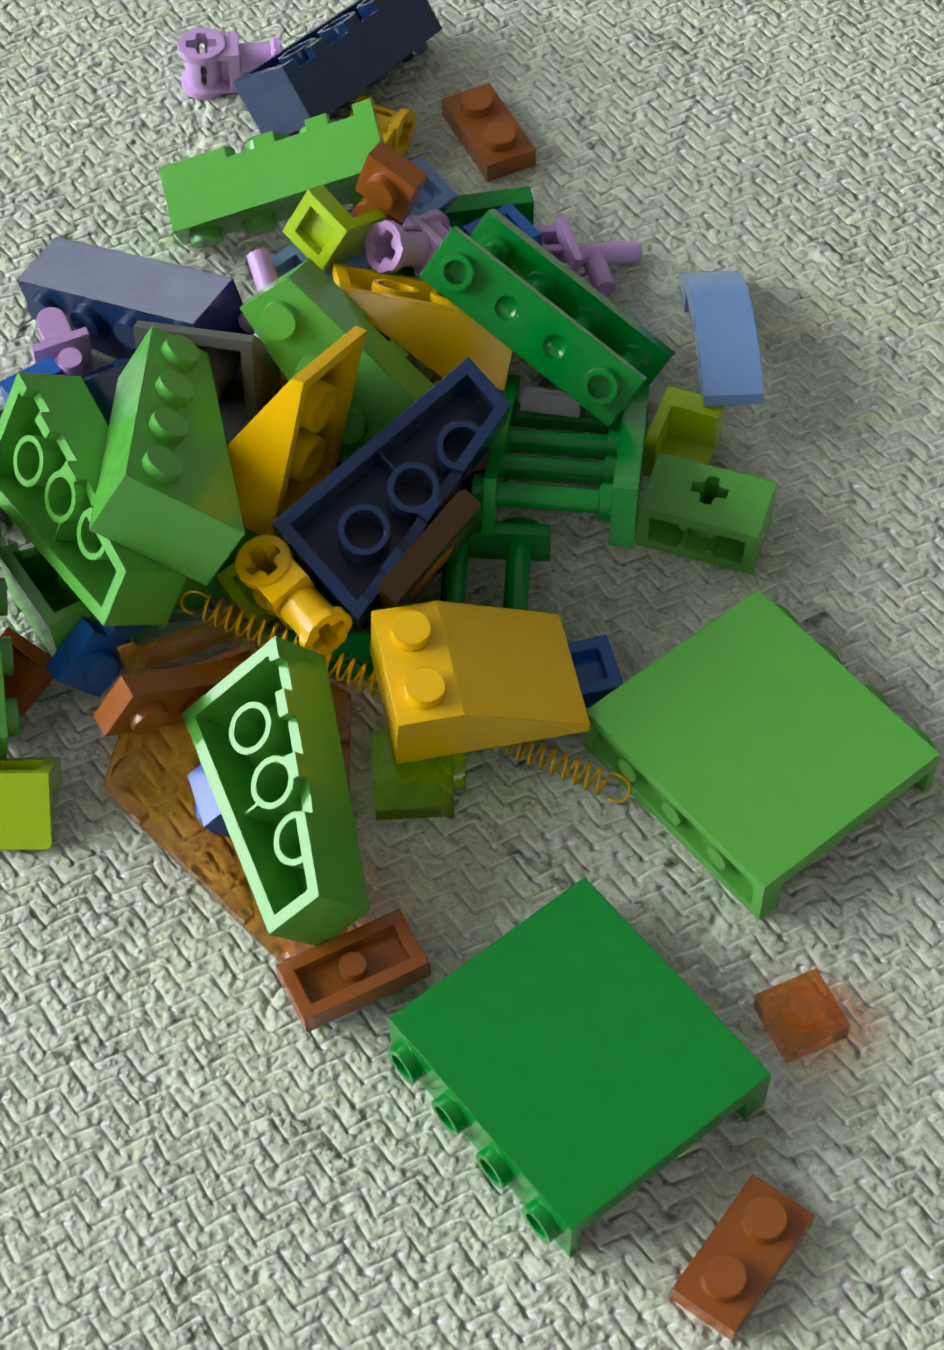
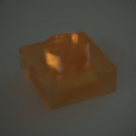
[753,968,851,1064]

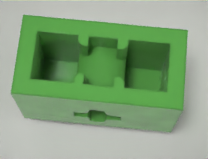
[636,452,777,575]

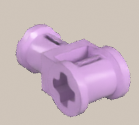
[177,28,282,100]
[365,209,451,275]

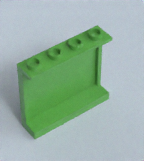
[583,589,940,920]

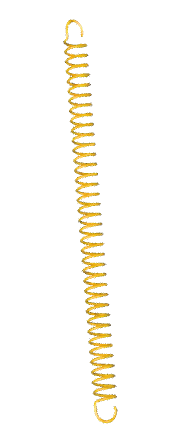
[179,590,632,803]

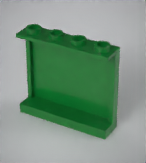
[388,877,771,1257]

